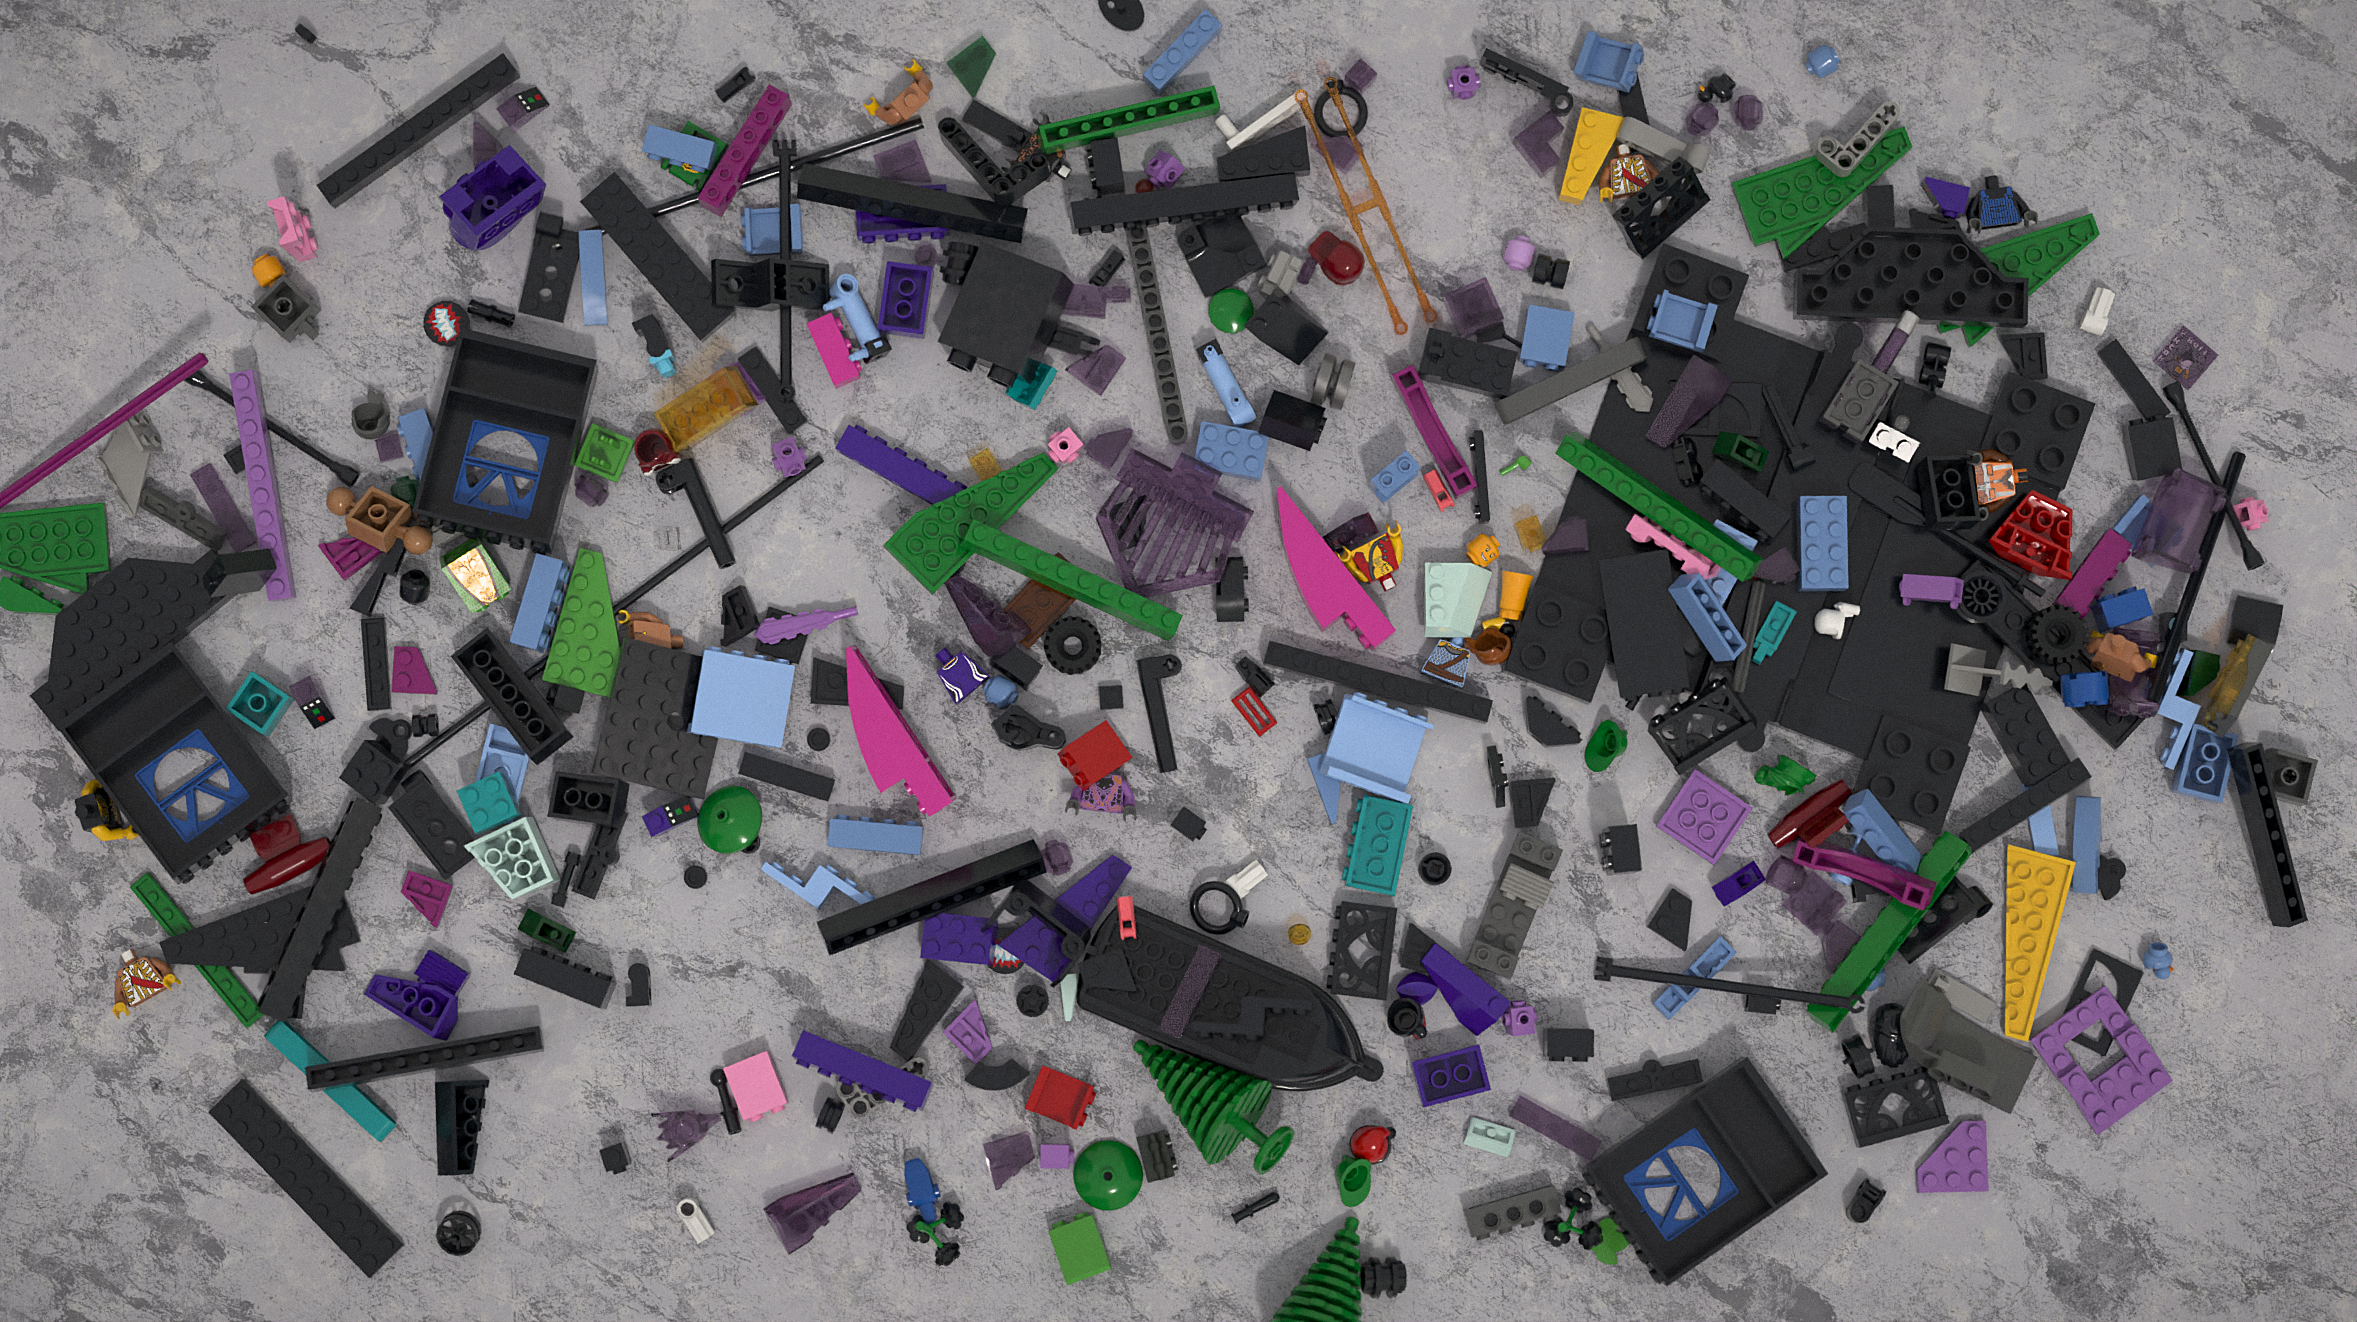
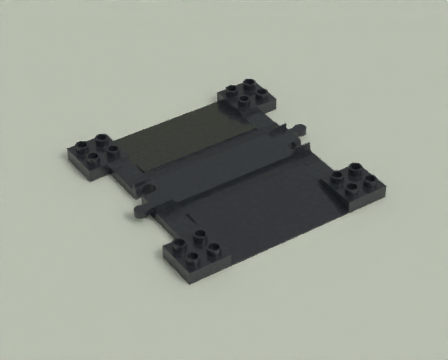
[1502,243,2095,835]

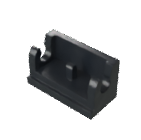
[1868,185,1895,227]
[989,639,1043,691]

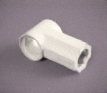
[2079,287,2115,336]
[1224,860,1268,902]
[677,1197,715,1243]

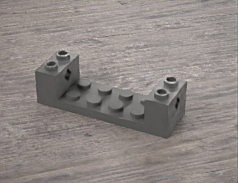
[1465,832,1563,980]

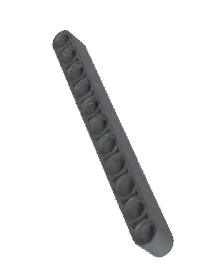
[1126,225,1188,445]

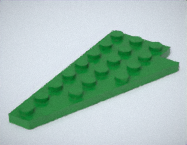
[1731,126,1912,260]
[1937,213,2100,348]

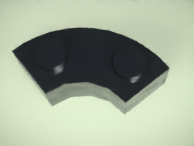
[1215,557,1249,622]
[964,1058,1030,1091]

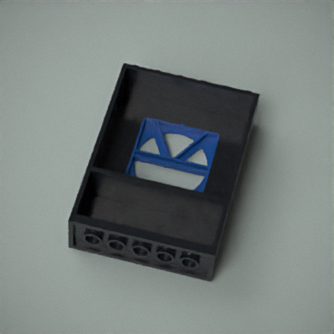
[412,328,598,555]
[55,642,293,885]
[1582,1057,1829,1286]

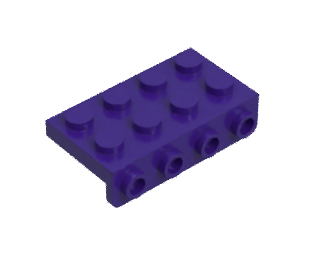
[856,184,949,244]

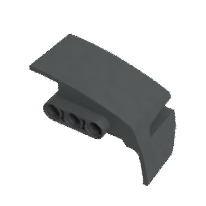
[1900,977,2037,1114]

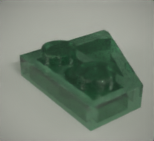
[946,36,996,99]

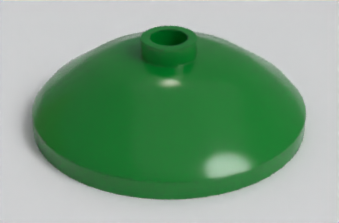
[697,785,762,854]
[1073,1140,1143,1211]

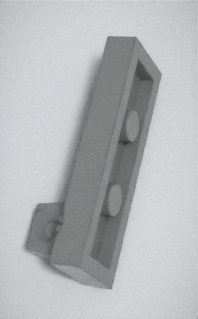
[1927,969,1997,1024]

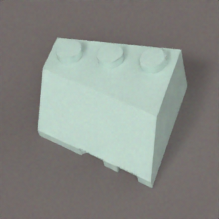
[1423,563,1493,638]
[464,817,561,900]

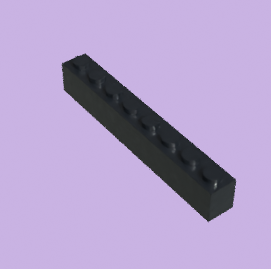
[2227,742,2308,928]

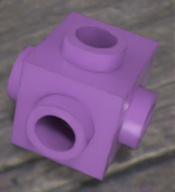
[1447,65,1481,100]
[1144,150,1185,189]
[771,436,807,478]
[1501,1000,1537,1036]

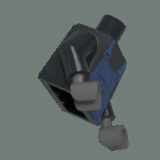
[1965,175,2038,234]

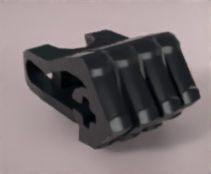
[991,705,1066,751]

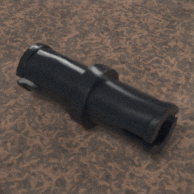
[467,299,515,328]

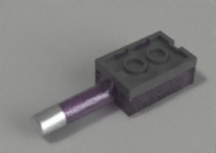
[1819,310,1920,445]

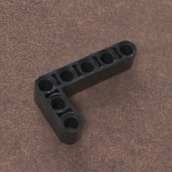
[938,117,1051,207]

